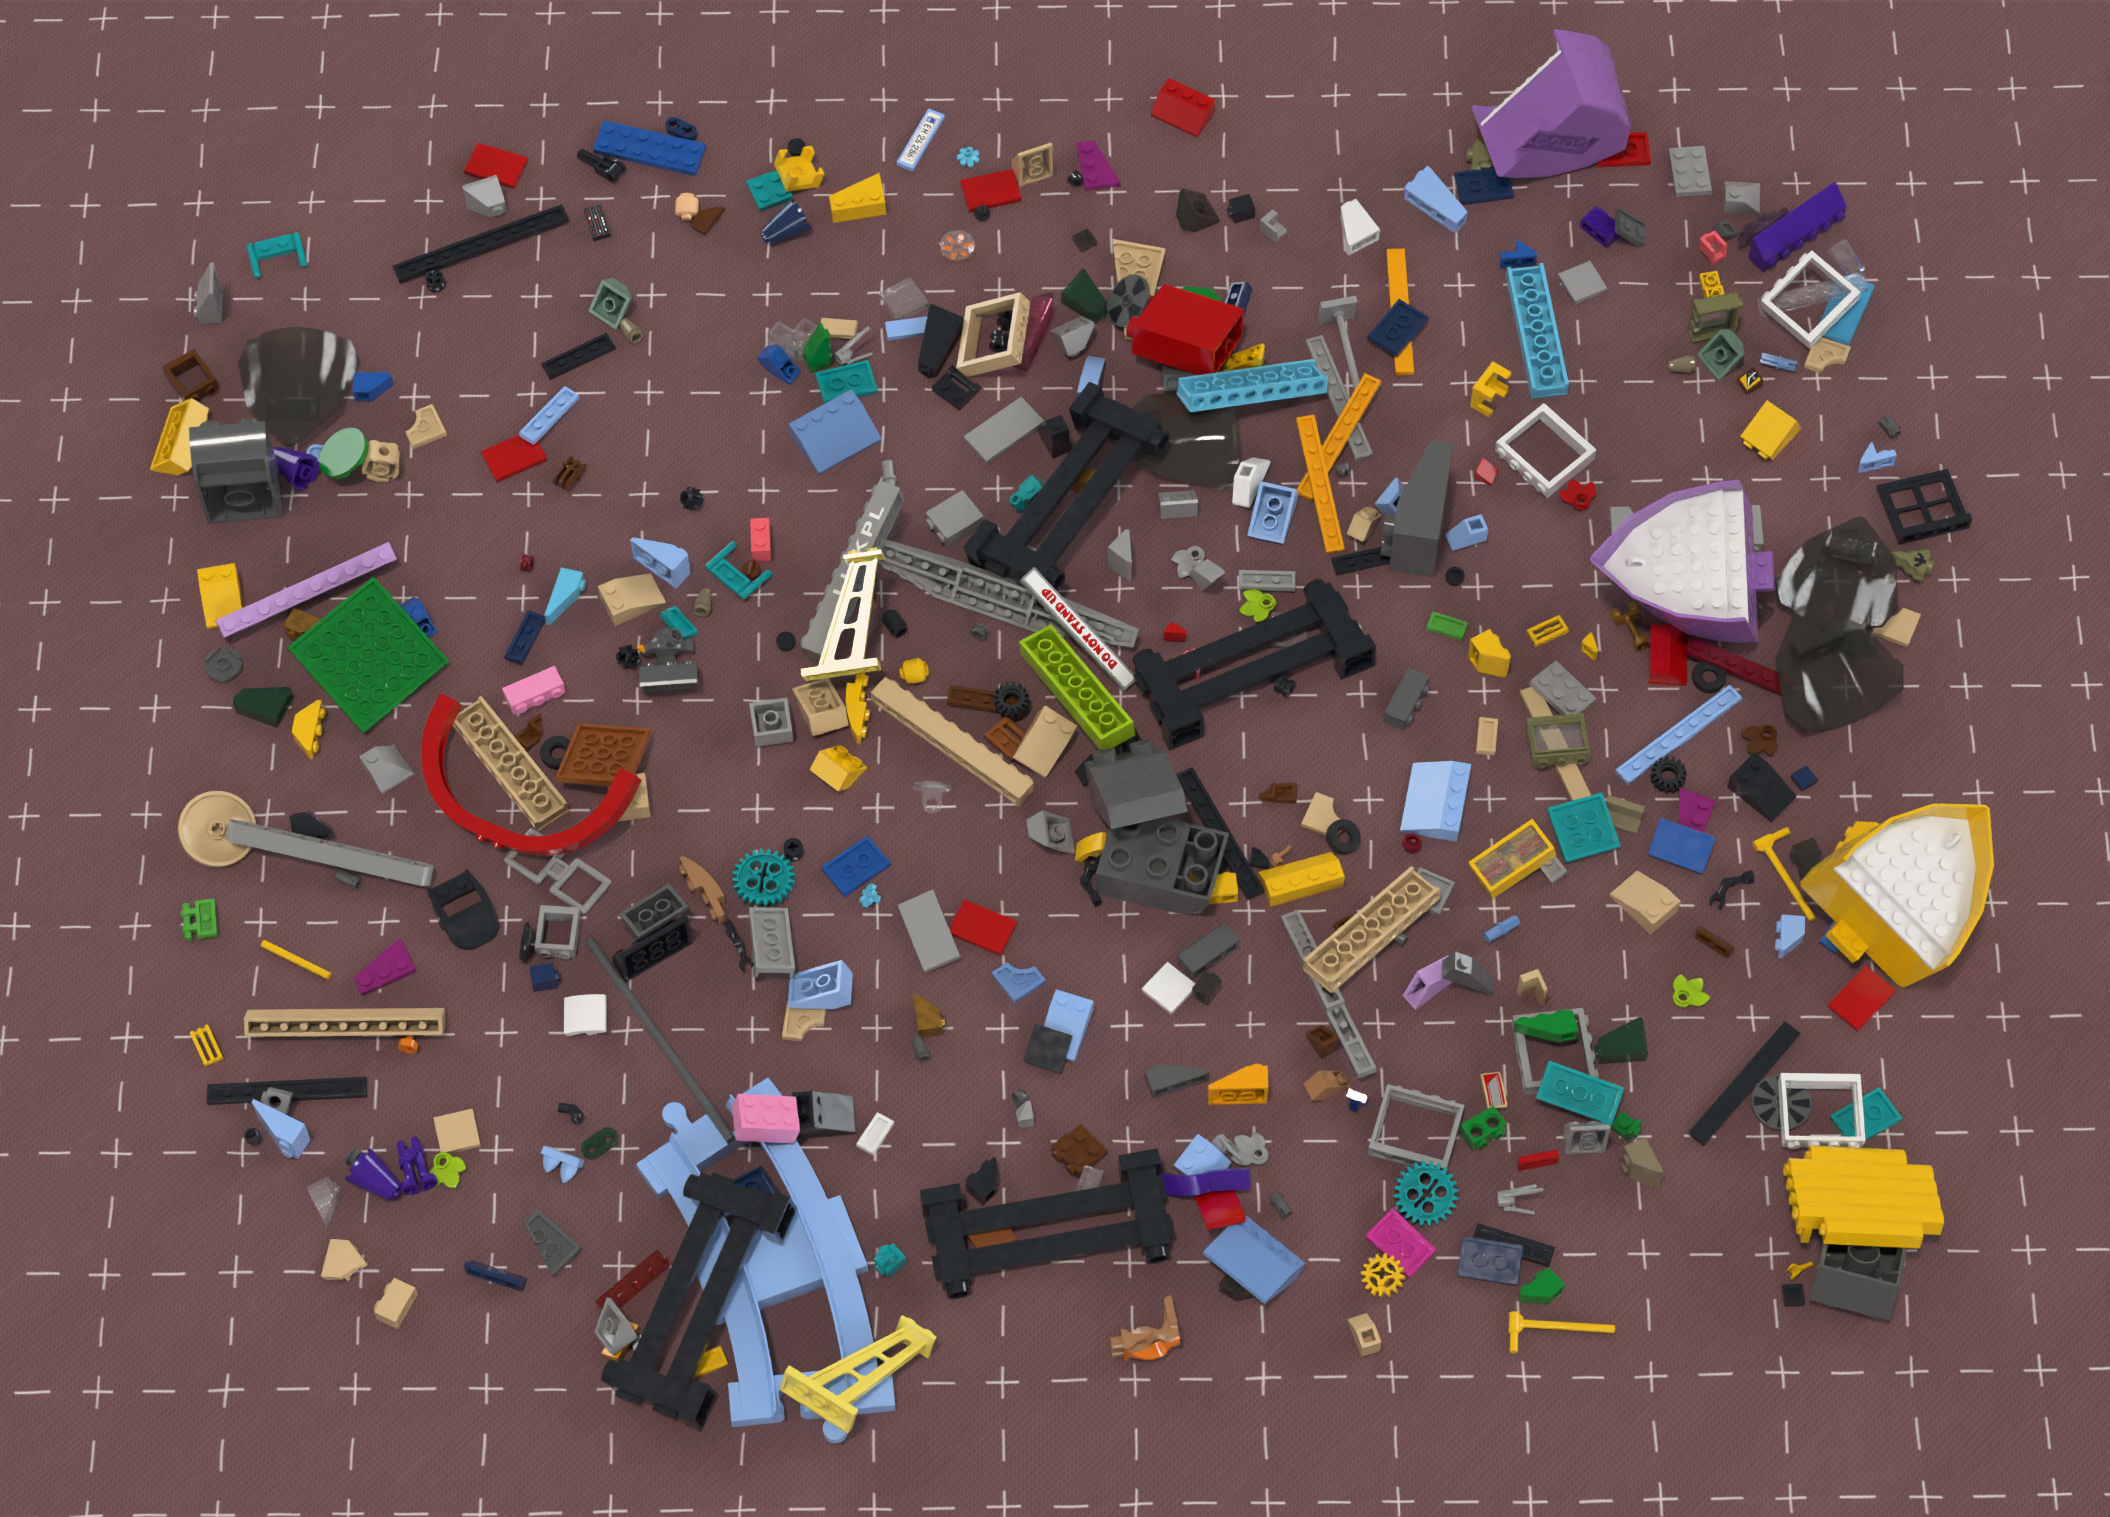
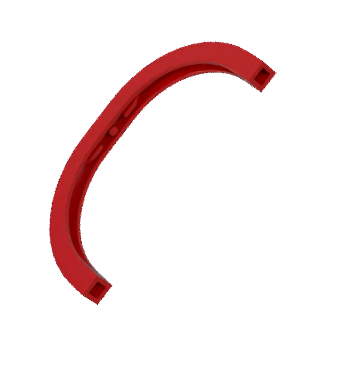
[421,693,642,856]

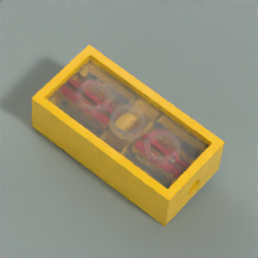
[1468,819,1556,899]

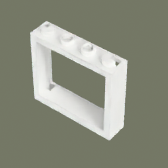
[1761,250,1861,349]
[1495,403,1596,498]
[1778,1073,1865,1149]

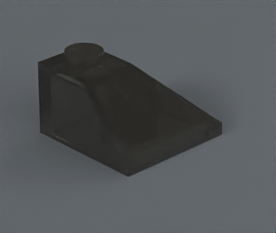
[1176,188,1220,232]

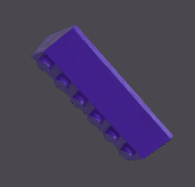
[1748,182,1847,272]

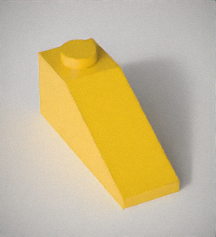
[1209,872,1238,904]

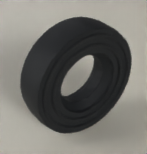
[1692,661,1727,693]
[540,736,570,770]
[1326,819,1361,854]

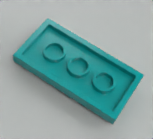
[1535,1061,1624,1126]

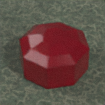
[1402,833,1422,854]

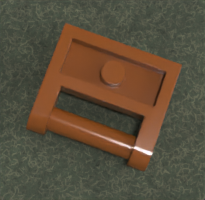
[984,716,1026,762]

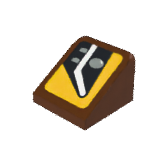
[1737,367,1763,394]

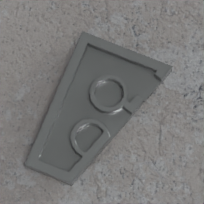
[524,1209,581,1278]

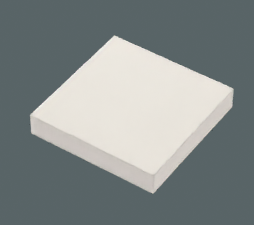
[1142,962,1197,1015]

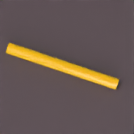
[261,940,331,980]

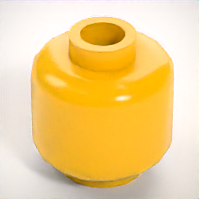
[899,658,929,684]

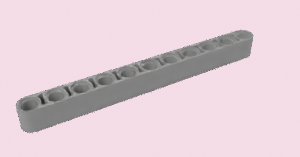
[226,819,434,886]

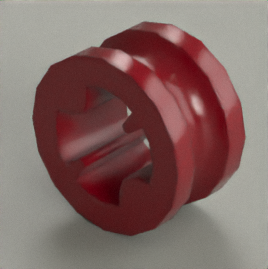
[520,554,534,572]

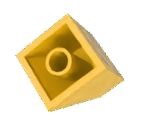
[1740,400,1802,460]

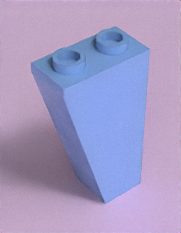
[1404,166,1468,233]

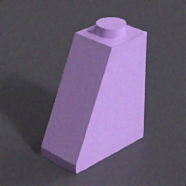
[1403,955,1452,1010]

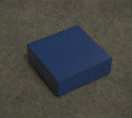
[1790,765,1818,792]

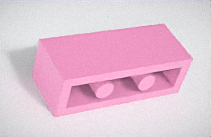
[502,666,565,715]

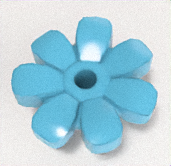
[957,147,979,168]
[859,883,881,908]

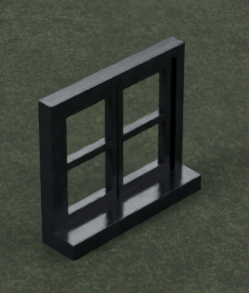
[1876,469,1972,545]

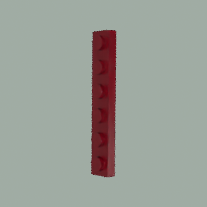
[1684,635,1797,699]

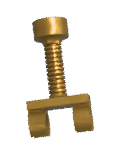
[1610,602,1649,651]

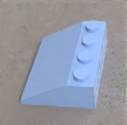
[1400,761,1471,842]

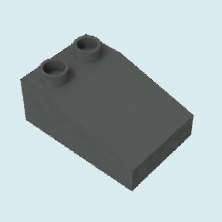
[1381,440,1454,577]
[1084,740,1188,829]
[1809,1238,1907,1320]

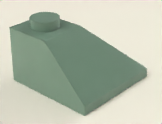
[588,278,632,330]
[1697,329,1744,381]

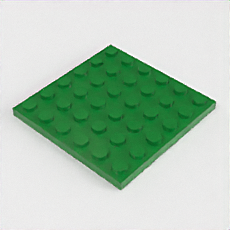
[287,576,449,734]

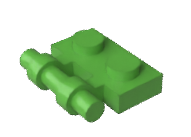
[181,898,218,941]

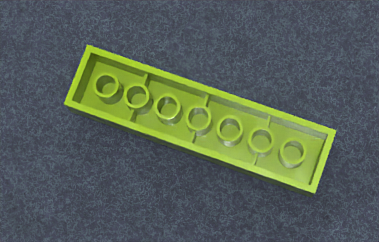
[1019,624,1135,750]

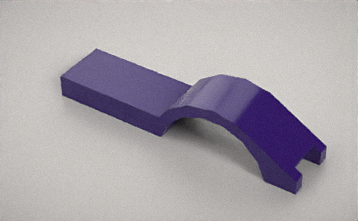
[1159,1168,1251,1196]

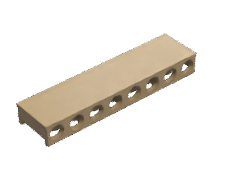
[452,696,569,832]
[1303,866,1440,993]

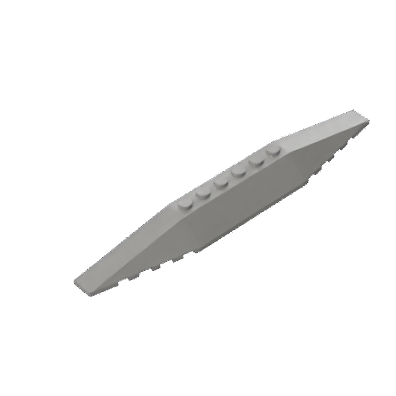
[878,540,1139,647]

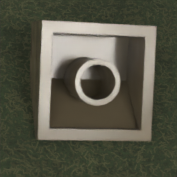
[1619,1137,1663,1188]

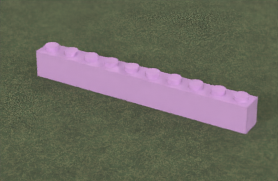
[215,542,397,639]

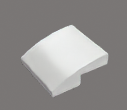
[564,994,607,1036]

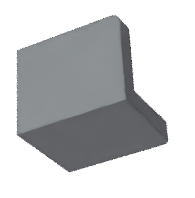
[1260,210,1287,243]

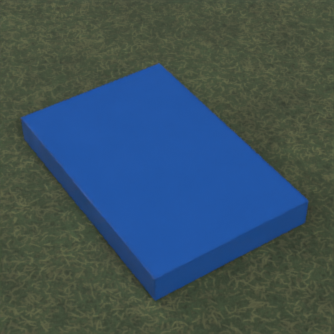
[1648,818,1716,874]
[821,836,891,898]

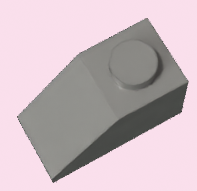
[1188,559,1225,591]

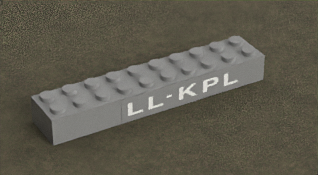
[800,480,905,663]

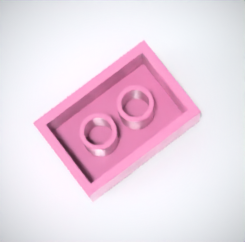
[732,1094,800,1143]

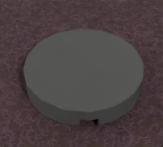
[205,648,243,683]

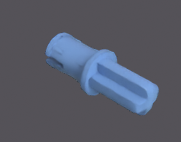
[1760,353,1797,372]
[1483,915,1520,944]

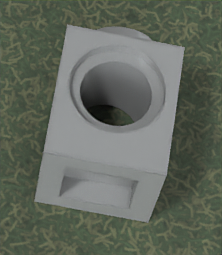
[261,1087,293,1115]

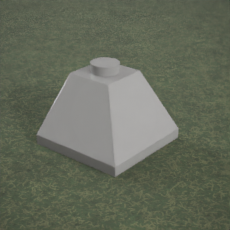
[462,175,507,217]
[1723,181,1760,215]
[1049,316,1095,357]
[359,746,415,795]
[1026,810,1075,855]

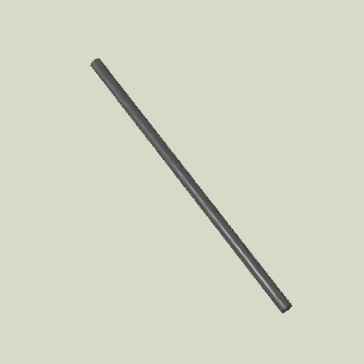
[586,938,735,1144]

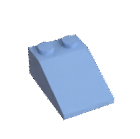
[1247,481,1299,544]
[630,537,691,589]
[788,960,853,1009]
[1044,989,1094,1062]
[252,1099,310,1159]

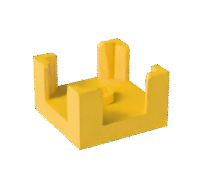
[774,146,824,192]
[1470,362,1511,417]

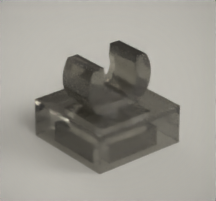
[1072,228,1097,253]

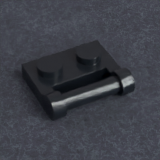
[932,365,981,411]

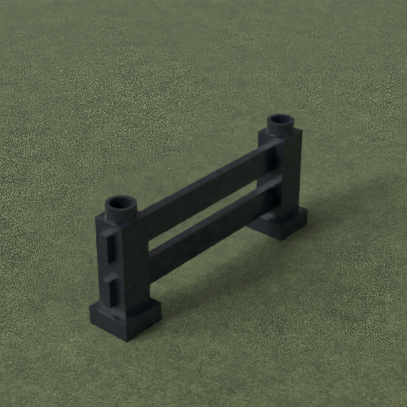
[963,382,1170,592]
[1132,579,1376,751]
[920,1148,1175,1299]
[601,1172,798,1432]

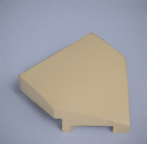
[321,1239,368,1281]

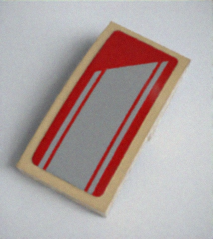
[1480,1072,1508,1110]

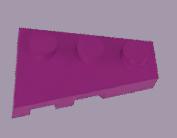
[1076,141,1120,191]
[1678,787,1716,833]
[353,938,416,996]

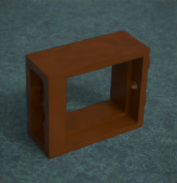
[162,349,219,402]

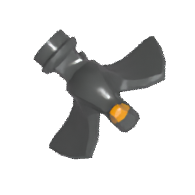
[637,626,693,666]

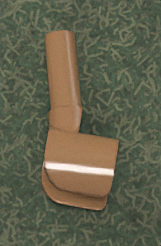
[1270,845,1292,867]

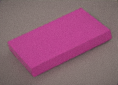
[1365,1208,1437,1279]

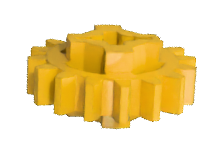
[1361,1253,1406,1298]

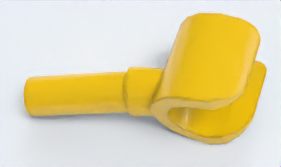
[1785,1261,1813,1280]

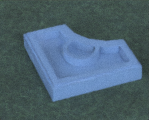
[991,962,1046,1004]

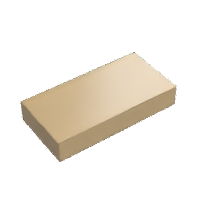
[821,318,858,339]
[1476,717,1498,756]

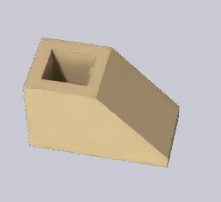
[1347,507,1382,542]
[1347,1313,1382,1357]

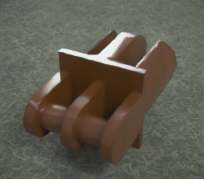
[552,456,587,492]

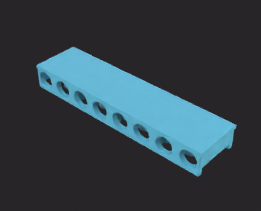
[1506,263,1569,399]
[1177,359,1328,412]

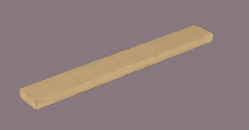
[1520,687,1591,801]

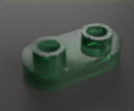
[581,1127,618,1160]

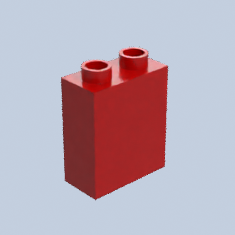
[1126,284,1244,375]

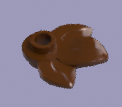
[1741,724,1777,756]

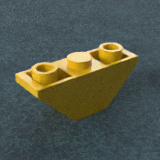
[1220,343,1265,372]
[292,700,326,759]

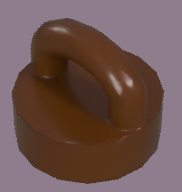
[742,559,761,581]

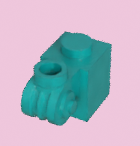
[1009,475,1045,513]
[873,1243,907,1279]

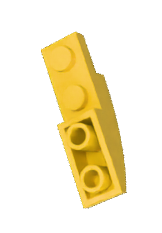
[846,673,870,744]

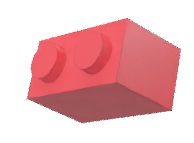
[750,518,771,562]

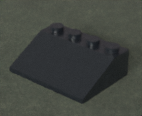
[612,916,693,983]

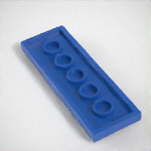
[593,120,706,176]

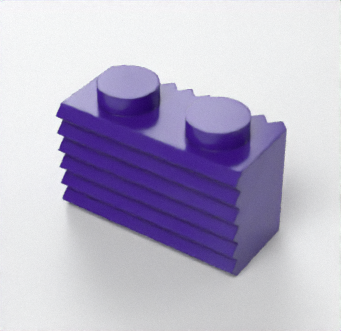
[1580,206,1620,248]

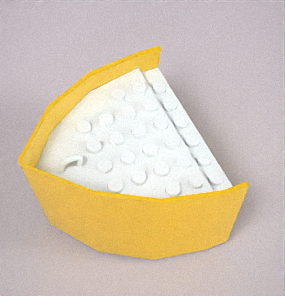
[1800,804,1994,987]

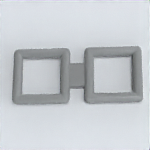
[504,828,612,915]

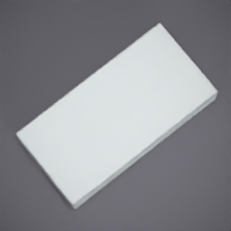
[856,1112,894,1156]

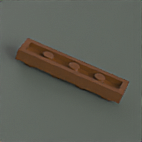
[947,685,1022,716]

